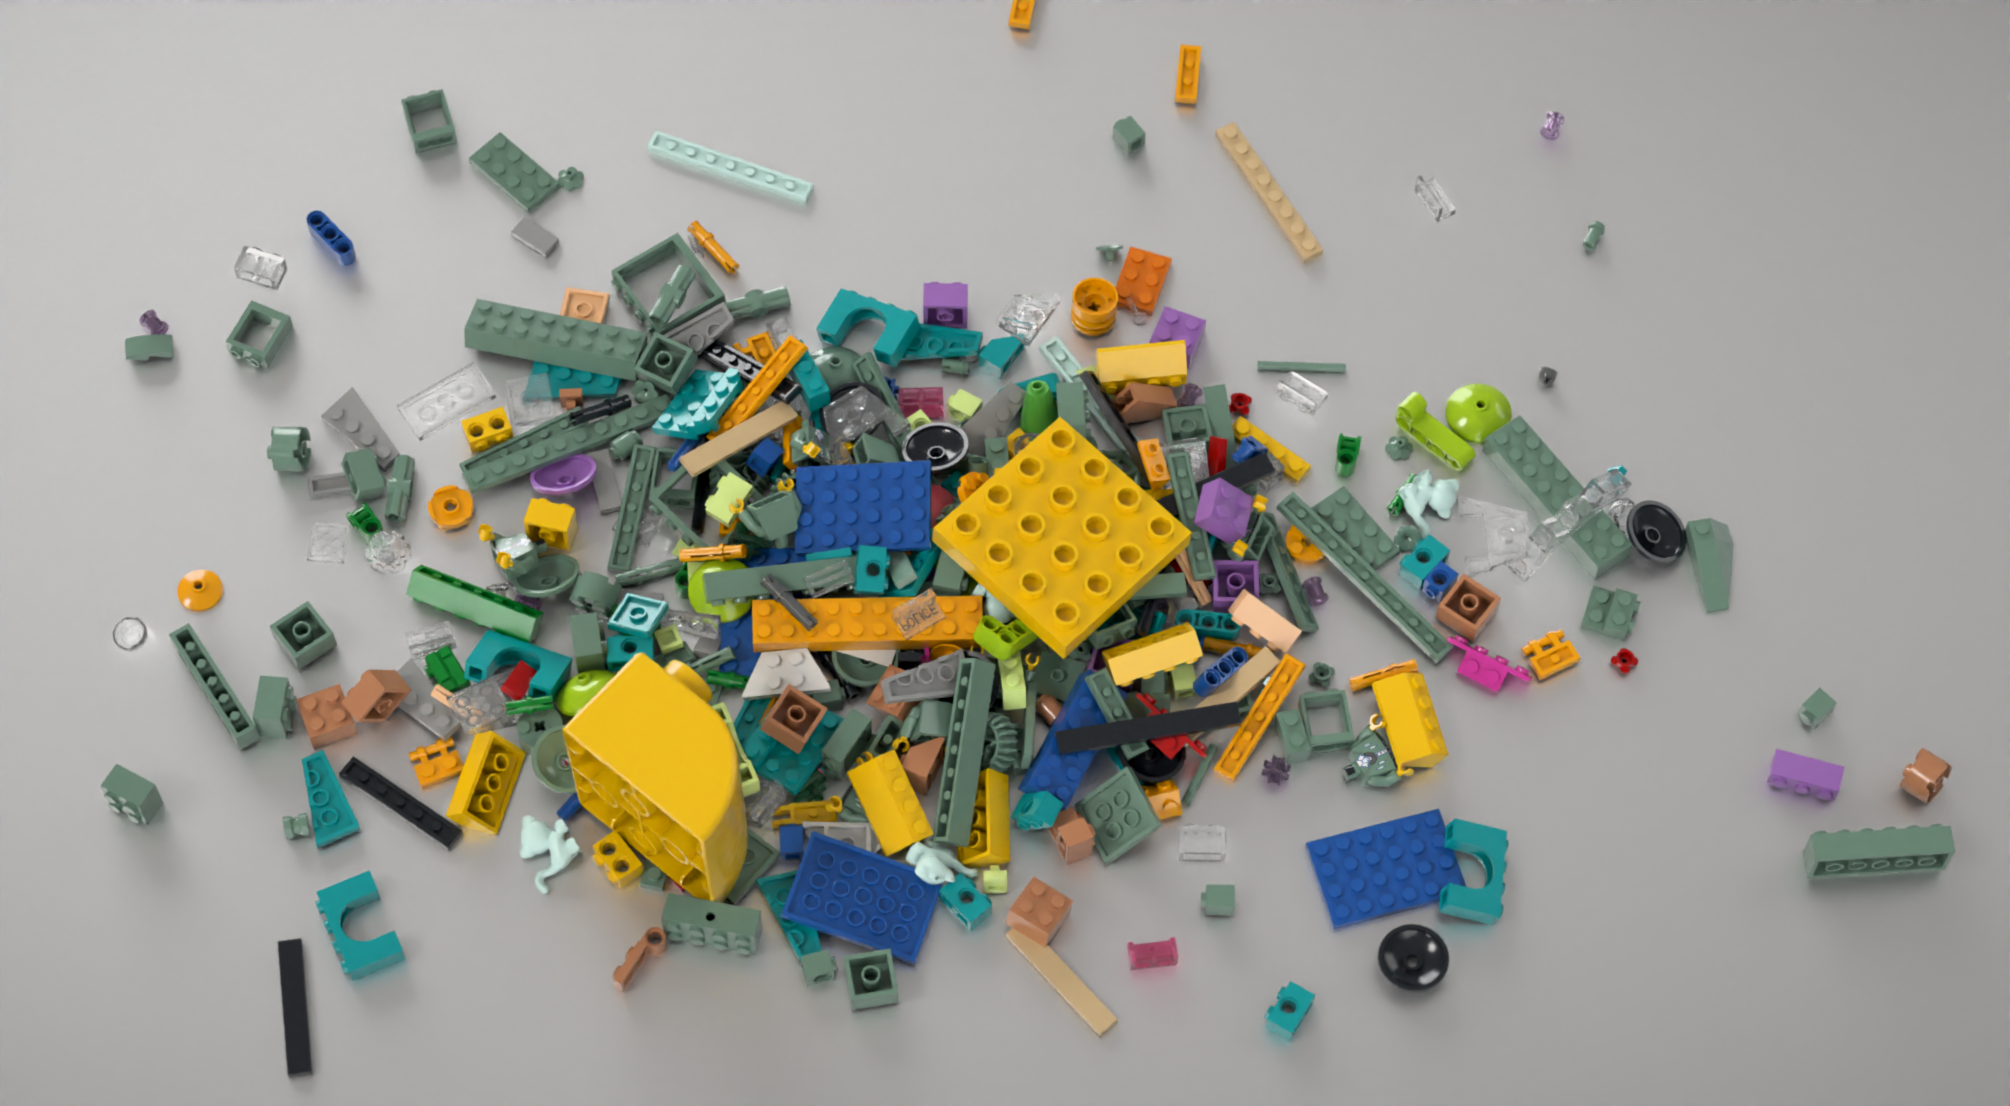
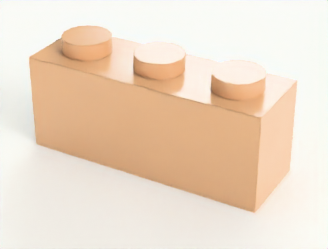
[1228,589,1302,653]

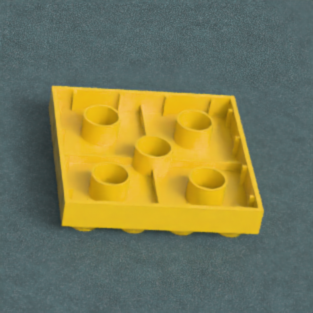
[932,417,1192,659]

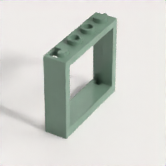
[611,233,726,338]
[648,460,764,562]

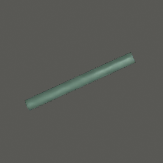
[1257,361,1346,373]

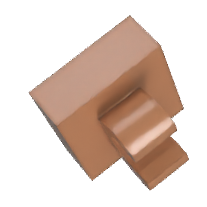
[559,388,584,411]

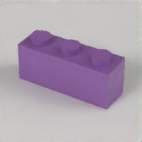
[1767,749,1844,800]

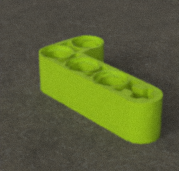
[1395,392,1476,471]
[973,615,1038,660]

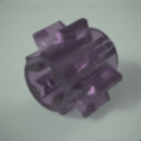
[1262,755,1291,785]

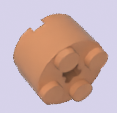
[1899,748,1952,804]

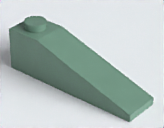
[1685,518,1734,613]

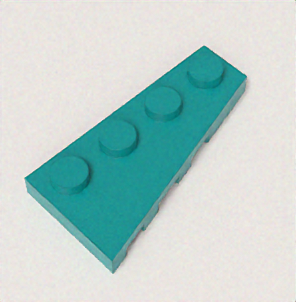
[524,361,621,402]
[302,750,361,849]

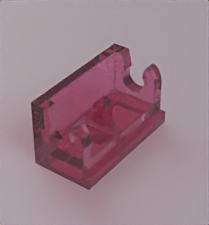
[899,387,944,419]
[1127,937,1178,971]

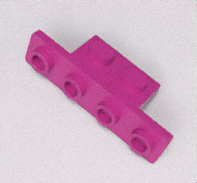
[1447,634,1533,692]

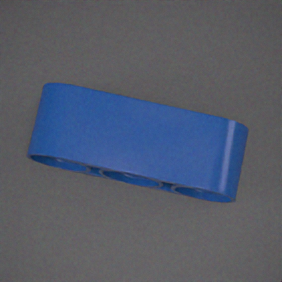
[306,210,356,266]
[1193,647,1248,697]

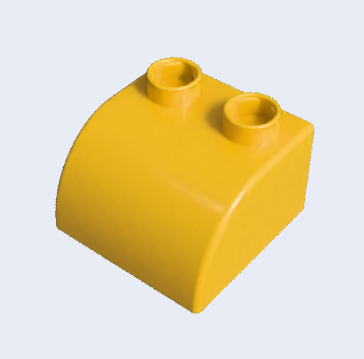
[562,653,748,903]

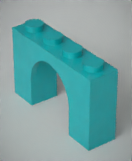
[816,288,921,367]
[464,630,572,703]
[1439,818,1509,925]
[315,870,406,981]

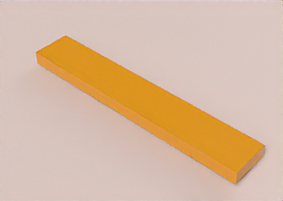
[706,335,808,441]
[1213,653,1306,782]

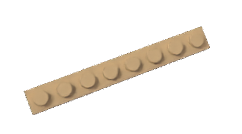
[1215,122,1323,263]

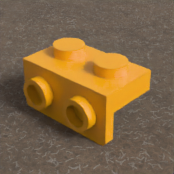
[1137,438,1171,490]
[1142,780,1183,820]

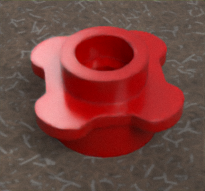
[1229,393,1252,415]
[1611,648,1638,674]

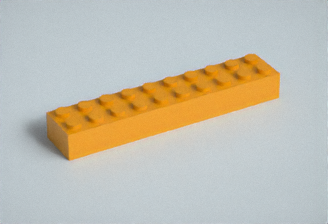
[752,596,982,652]

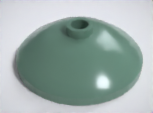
[811,346,861,392]
[513,554,580,598]
[832,649,900,687]
[532,725,577,794]

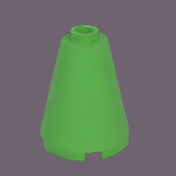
[1019,380,1058,438]

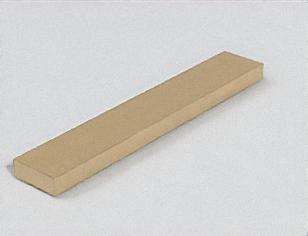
[679,401,798,477]
[1185,646,1281,747]
[1006,928,1118,1037]

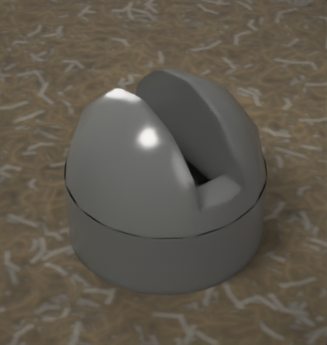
[1539,367,1558,385]

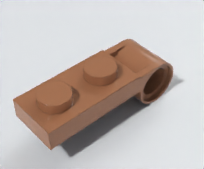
[612,927,667,992]

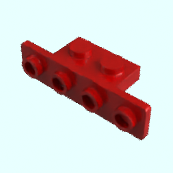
[1136,692,1209,760]

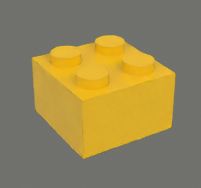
[523,498,579,552]

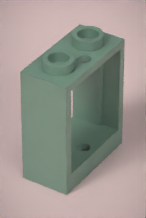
[401,89,457,153]
[226,300,293,369]
[649,447,699,509]
[1088,603,1137,650]
[1298,689,1355,754]
[821,708,872,781]

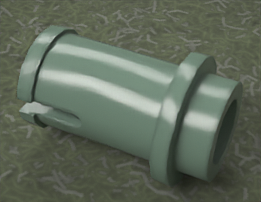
[1583,221,1605,250]
[941,358,970,376]

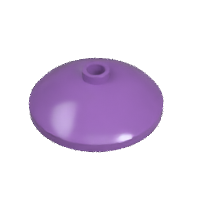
[530,453,597,496]

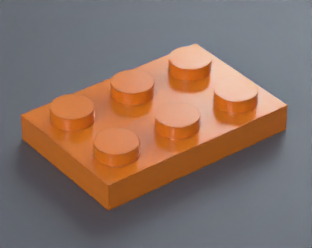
[1115,246,1172,316]

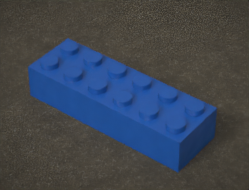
[1018,669,1128,812]

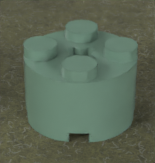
[267,426,311,472]
[570,571,622,619]
[516,709,563,757]

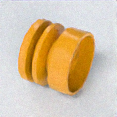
[1071,277,1118,336]

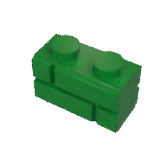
[423,646,472,697]

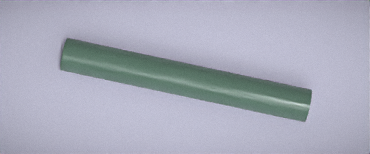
[1181,744,1218,806]

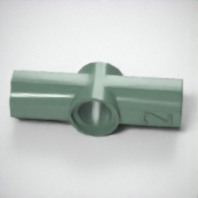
[649,264,696,327]
[724,286,791,320]
[384,454,415,523]

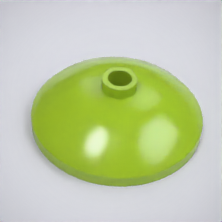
[1445,384,1512,444]
[688,559,755,623]
[555,669,616,716]

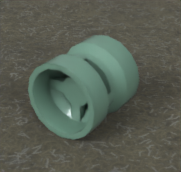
[283,813,310,840]

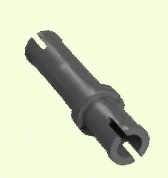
[760,574,818,631]

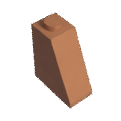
[1112,382,1178,424]

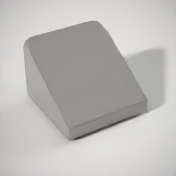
[693,636,721,659]

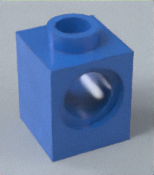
[745,437,784,478]
[1422,561,1459,602]
[780,823,804,861]

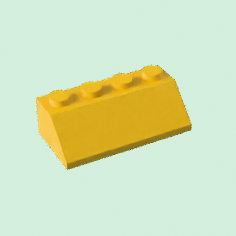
[1095,340,1187,394]
[1101,622,1203,687]
[1372,672,1449,768]
[445,731,526,835]
[847,750,934,857]
[957,768,1010,869]

